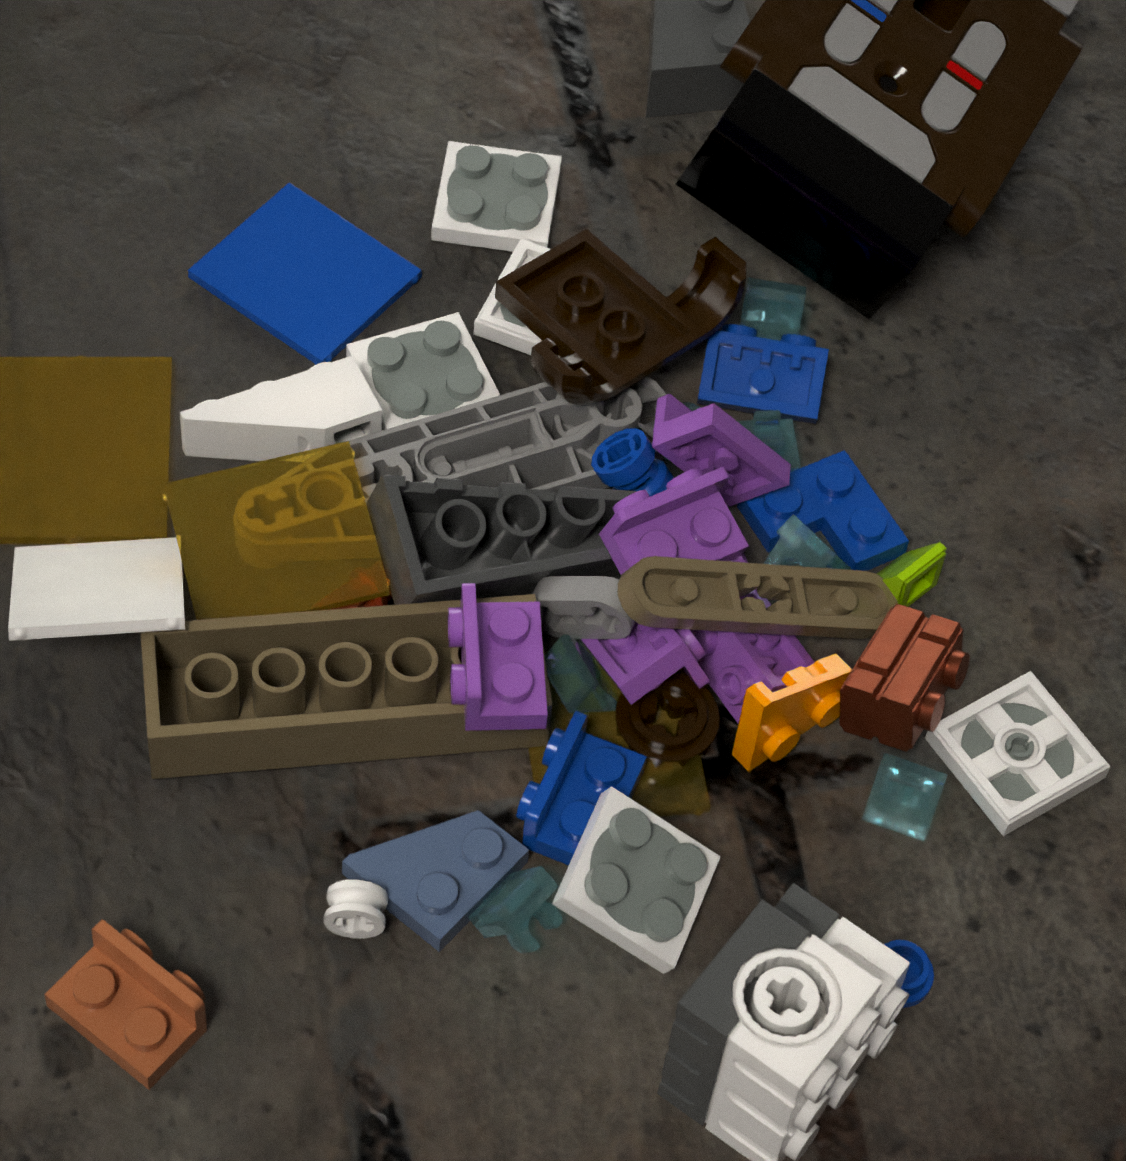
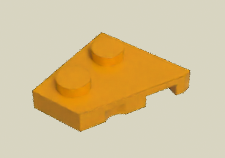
[732,653,852,772]

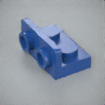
[697,324,829,424]
[516,711,647,865]

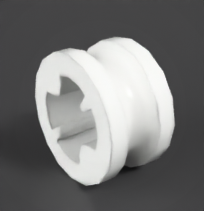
[323,880,388,939]

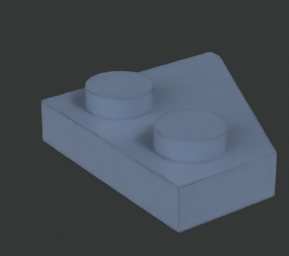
[342,810,529,952]

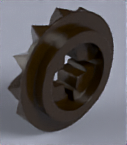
[615,672,720,768]

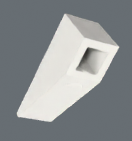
[180,355,382,464]

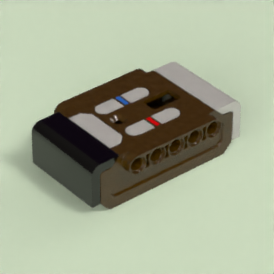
[675,0,1084,320]

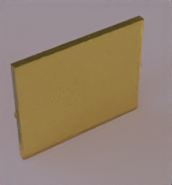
[0,355,172,544]

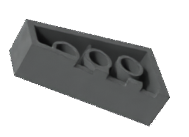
[366,474,637,605]

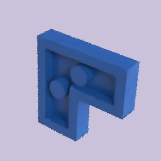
[737,450,909,571]

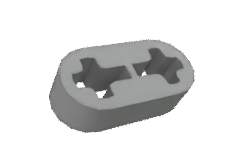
[532,576,636,639]

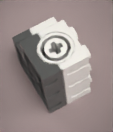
[657,883,910,1161]

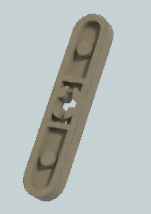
[618,556,898,639]

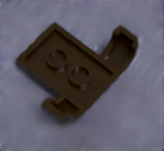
[495,228,747,405]

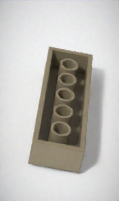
[140,594,552,779]

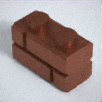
[839,603,970,752]

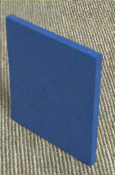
[188,183,422,364]

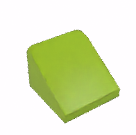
[877,542,947,607]

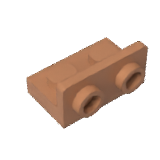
[45,920,207,1090]

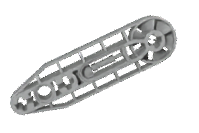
[233,376,667,571]

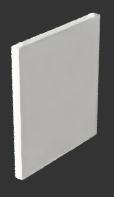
[8,537,185,641]

